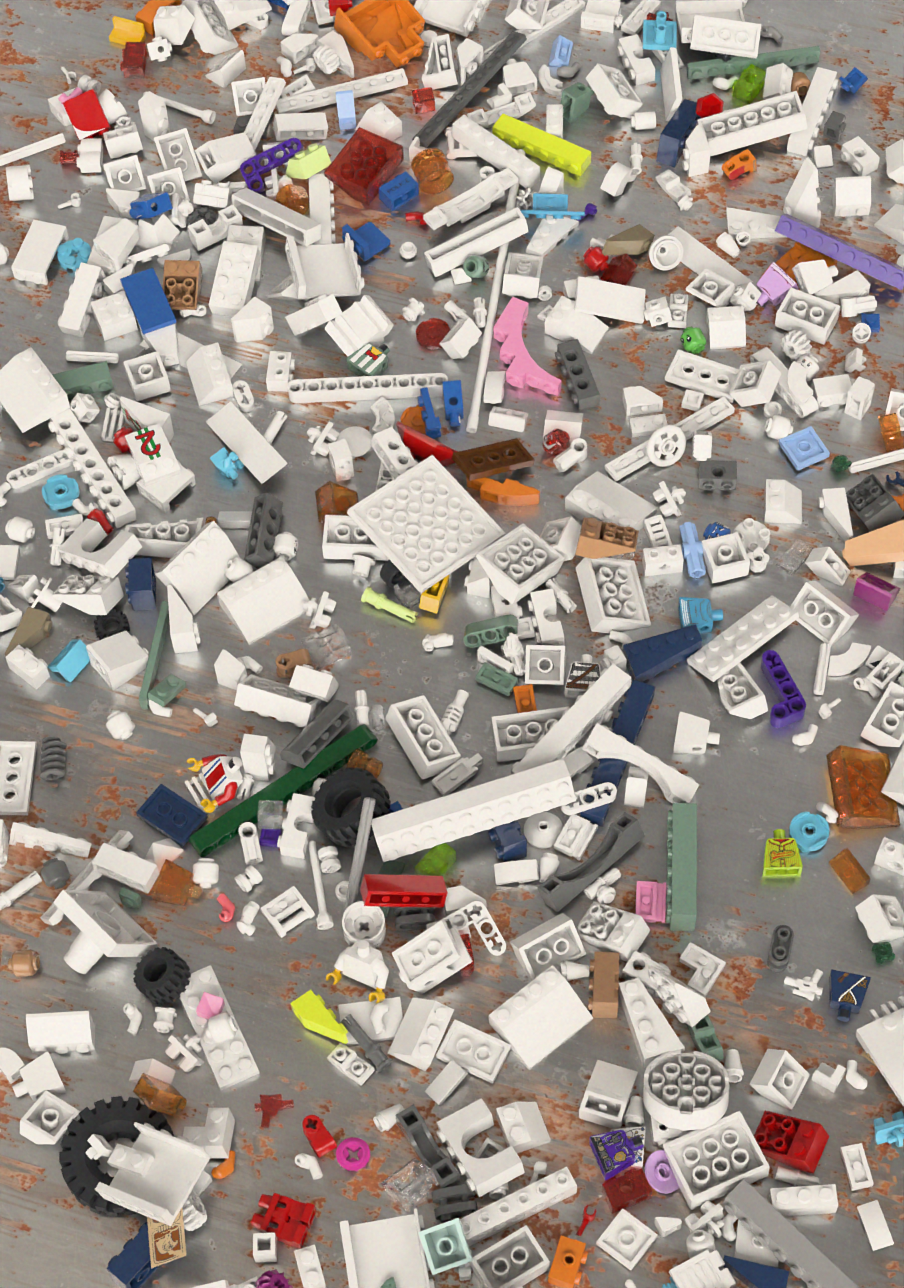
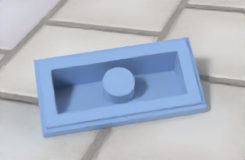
[548,35,573,67]

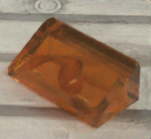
[829,848,870,894]

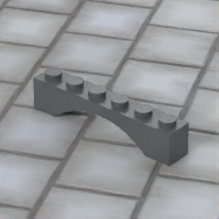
[538,812,644,912]

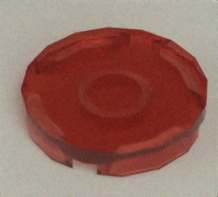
[416,318,451,350]

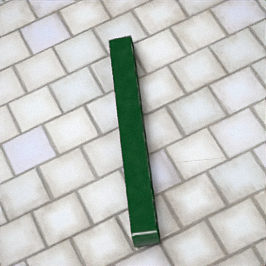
[189,724,378,857]

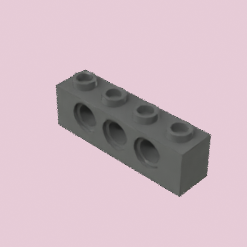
[555,339,600,411]
[244,492,283,569]

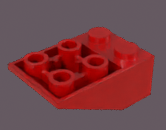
[754,1110,829,1174]

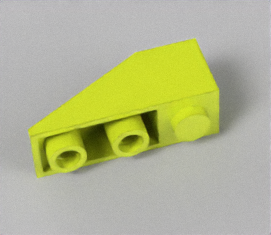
[290,990,348,1044]

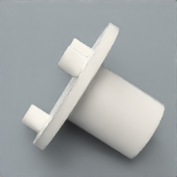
[28,577,62,612]

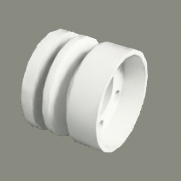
[342,901,386,949]

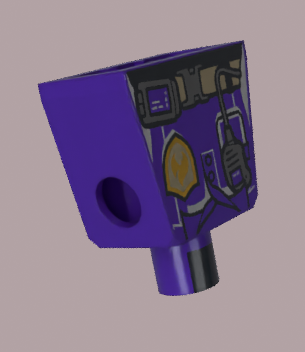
[589,1130,644,1181]

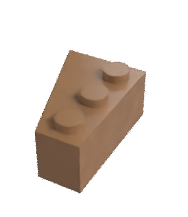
[588,952,619,1019]

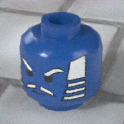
[703,522,731,540]

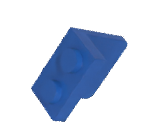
[342,222,390,261]

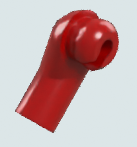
[405,211,427,225]

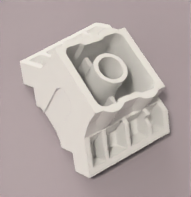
[325,295,394,357]

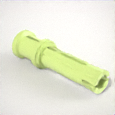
[361,586,418,623]

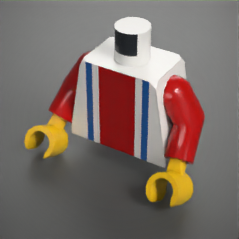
[187,754,243,813]

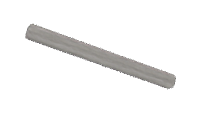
[344,797,375,912]

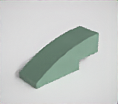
[686,1015,724,1061]

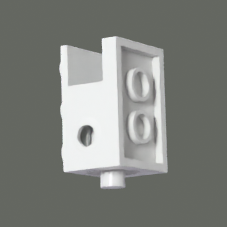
[392,920,473,994]

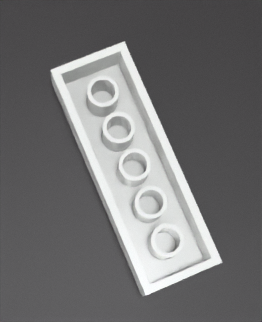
[697,91,807,157]

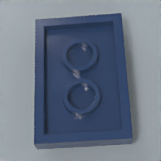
[136,784,208,847]

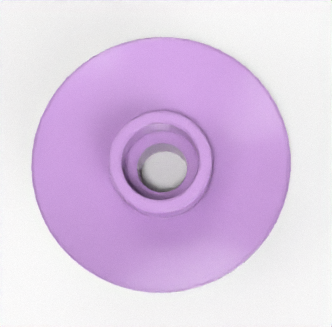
[645,1150,679,1194]

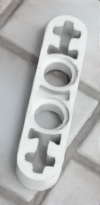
[6,449,73,489]

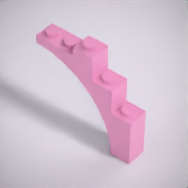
[493,297,561,396]

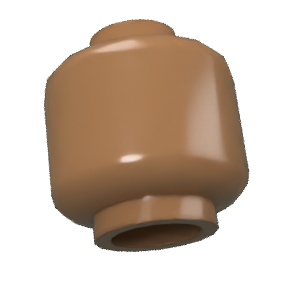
[791,72,811,97]
[8,949,40,977]

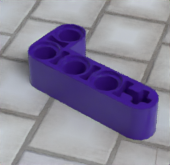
[240,138,304,194]
[761,650,806,728]

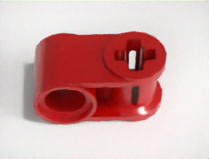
[302,1115,337,1158]

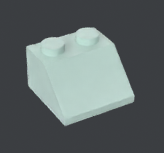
[418,1218,473,1275]

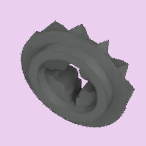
[188,205,216,225]

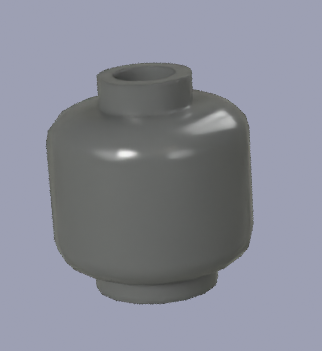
[40,858,70,889]

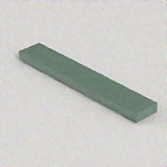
[139,601,169,710]

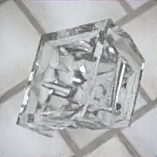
[381,1158,439,1213]

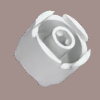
[6,165,34,201]

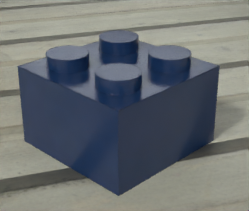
[125,558,156,611]

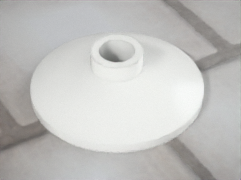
[524,812,563,849]

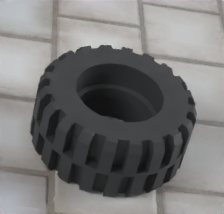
[311,767,391,847]

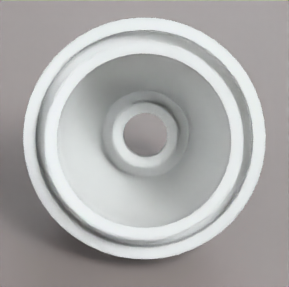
[648,235,683,270]

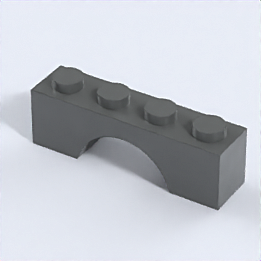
[396,1104,460,1189]

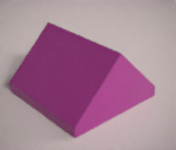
[853,572,901,611]

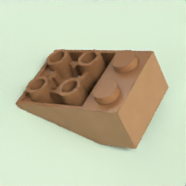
[162,260,202,310]
[575,517,639,559]

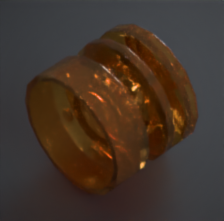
[411,148,454,195]

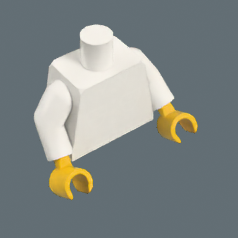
[326,940,389,1004]

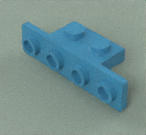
[520,193,585,220]

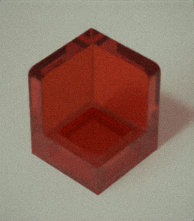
[412,87,435,114]

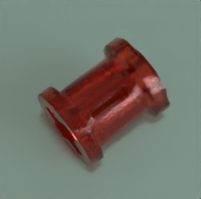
[60,150,79,165]

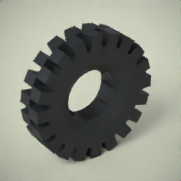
[59,1096,174,1217]

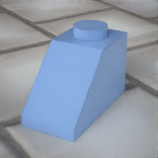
[336,90,356,130]

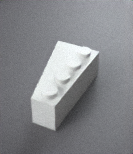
[58,262,106,337]
[285,294,343,336]
[618,978,685,1068]

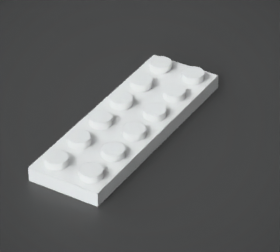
[687,595,799,682]
[180,965,259,1091]

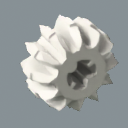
[313,45,340,74]
[780,330,812,361]

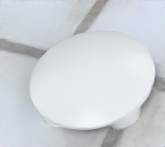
[337,426,372,459]
[733,518,770,553]

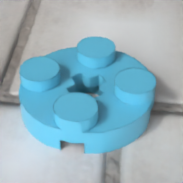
[57,238,92,271]
[42,474,80,510]
[789,812,829,853]

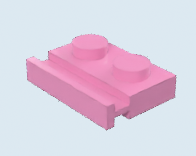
[635,881,666,923]

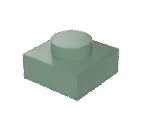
[118,887,143,909]

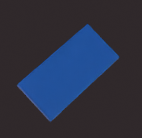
[120,268,177,335]

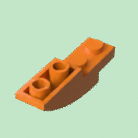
[466,477,540,506]

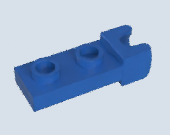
[417,387,441,439]

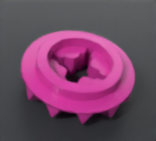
[336,1137,370,1171]

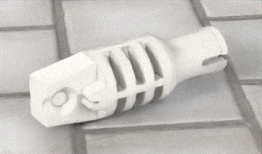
[440,689,469,736]

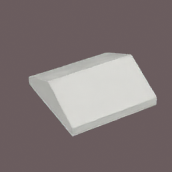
[543,410,584,444]

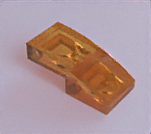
[878,413,904,453]

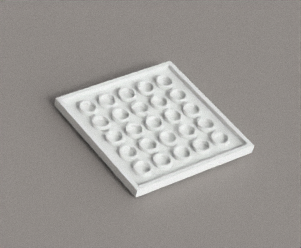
[347,455,506,593]

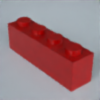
[360,874,448,908]

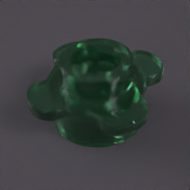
[831,455,852,473]
[871,942,895,964]

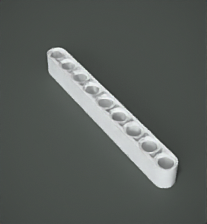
[287,373,448,403]

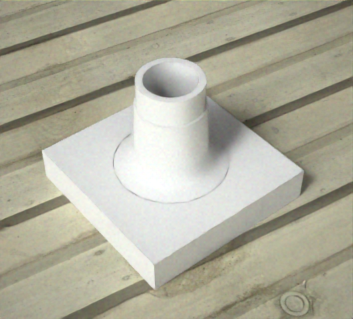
[53,890,159,974]

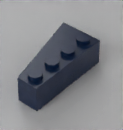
[656,99,701,168]
[622,624,702,682]
[488,820,527,862]

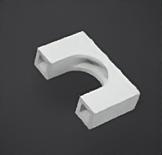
[58,519,142,578]
[436,1098,525,1197]

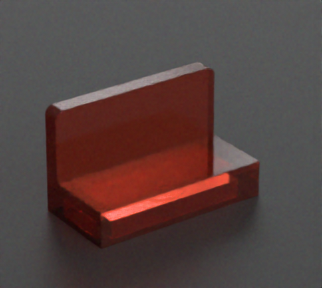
[600,254,637,285]

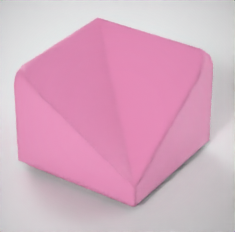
[196,992,225,1020]

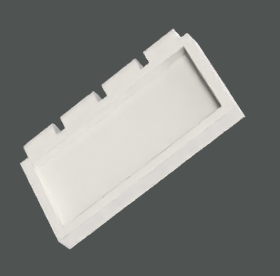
[669,1250,739,1288]

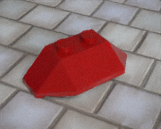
[396,421,458,467]

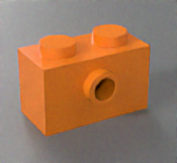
[548,1235,589,1288]

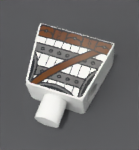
[565,654,601,698]

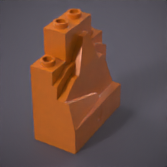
[334,0,425,67]

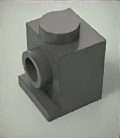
[823,111,846,142]

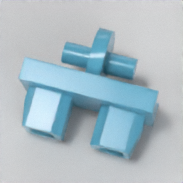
[874,1111,904,1147]

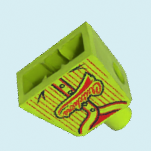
[762,829,803,876]

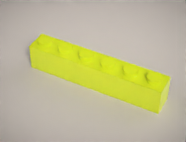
[492,113,591,177]

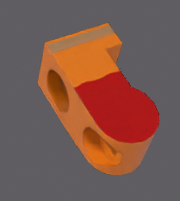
[721,149,756,180]

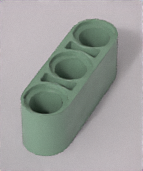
[464,614,518,648]

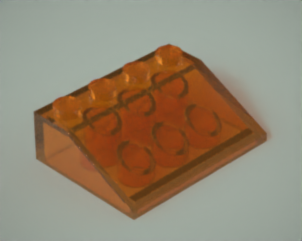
[826,745,900,829]

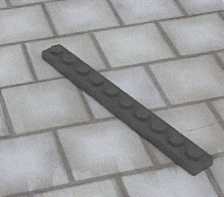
[412,31,527,148]

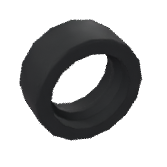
[380,559,409,588]

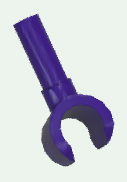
[577,203,597,221]

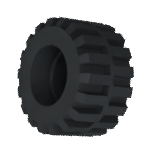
[133,947,191,1005]

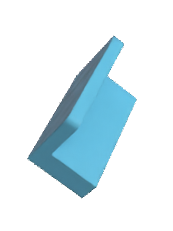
[48,639,90,682]

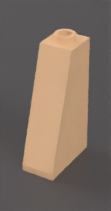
[842,520,904,566]

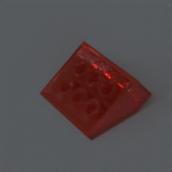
[324,127,404,206]

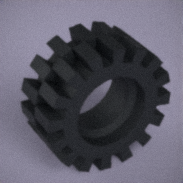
[94,608,130,640]

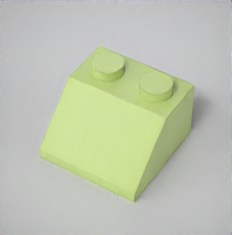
[285,143,332,179]

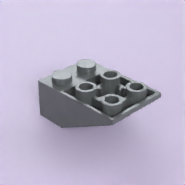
[846,473,904,532]

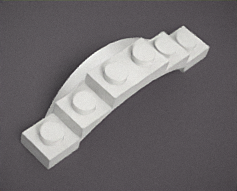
[423,168,518,230]

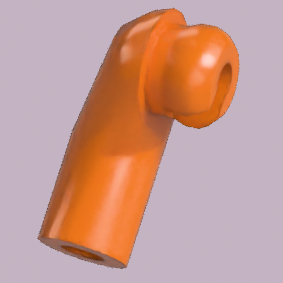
[211,1150,236,1179]

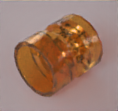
[346,749,383,779]

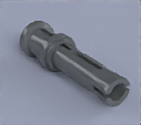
[341,1014,393,1073]

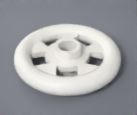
[647,425,686,467]

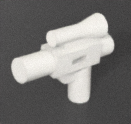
[784,969,823,1002]

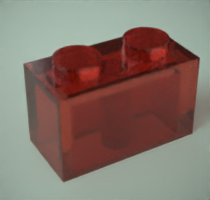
[120,42,148,78]

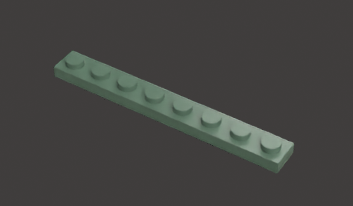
[687,46,820,79]

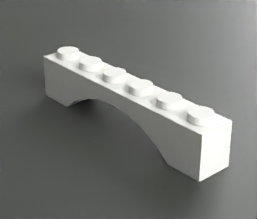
[581,723,699,803]

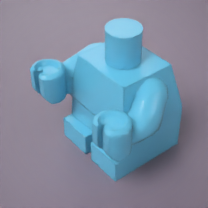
[210,447,244,479]

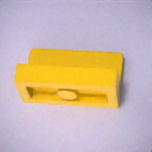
[109,16,146,49]

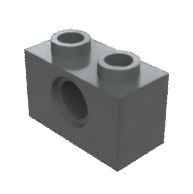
[698,460,737,490]

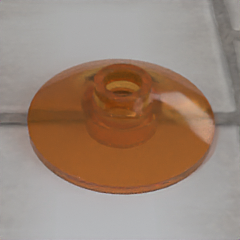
[276,184,310,215]

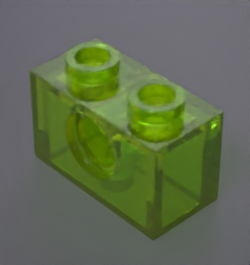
[732,64,766,104]
[414,843,456,876]

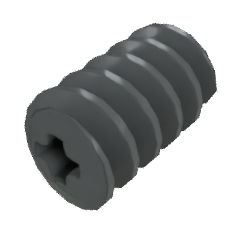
[40,736,67,780]

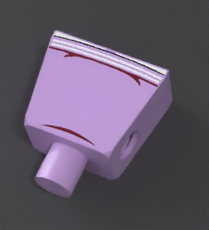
[756,262,799,307]

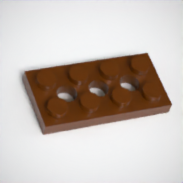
[452,438,535,481]

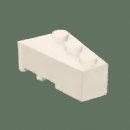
[422,34,458,91]
[240,734,276,781]

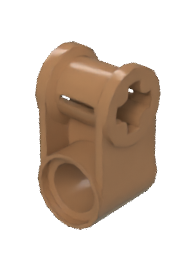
[275,648,314,678]

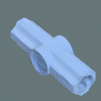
[679,522,706,578]

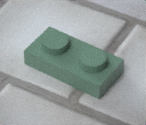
[475,662,518,696]
[148,673,186,707]

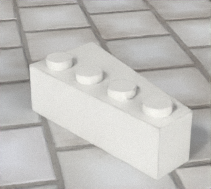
[125,518,204,558]

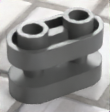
[393,907,436,931]
[767,925,794,972]
[431,1184,478,1223]

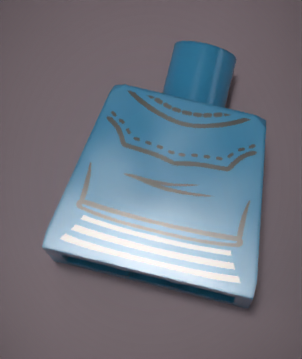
[678,597,723,634]

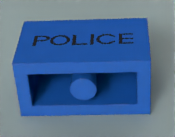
[379,171,419,211]

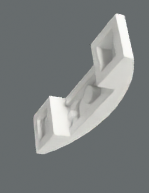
[467,92,536,128]

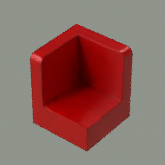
[696,93,724,118]

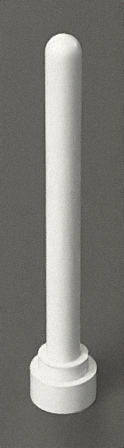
[143,92,216,124]
[308,840,334,930]

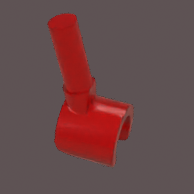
[576,1205,597,1237]

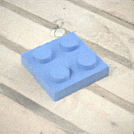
[779,426,830,471]

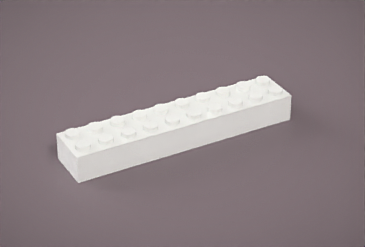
[371,758,576,862]

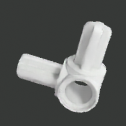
[501,632,525,676]

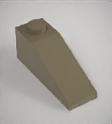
[602,224,655,255]
[5,607,53,656]

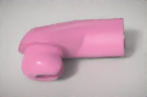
[58,87,83,104]

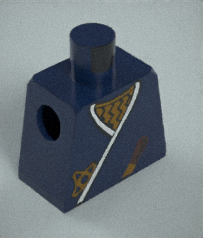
[829,969,871,1022]

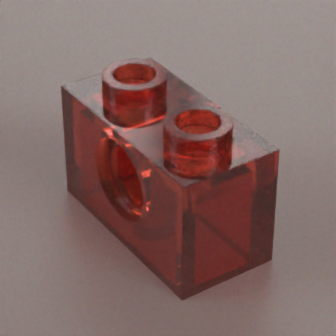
[602,1168,652,1214]

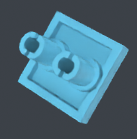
[642,11,677,51]

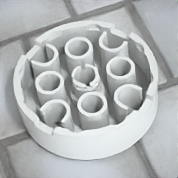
[643,1050,730,1130]

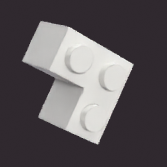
[183,1108,235,1158]

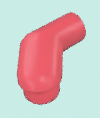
[217,893,235,922]

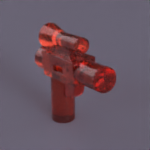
[254,1094,294,1128]

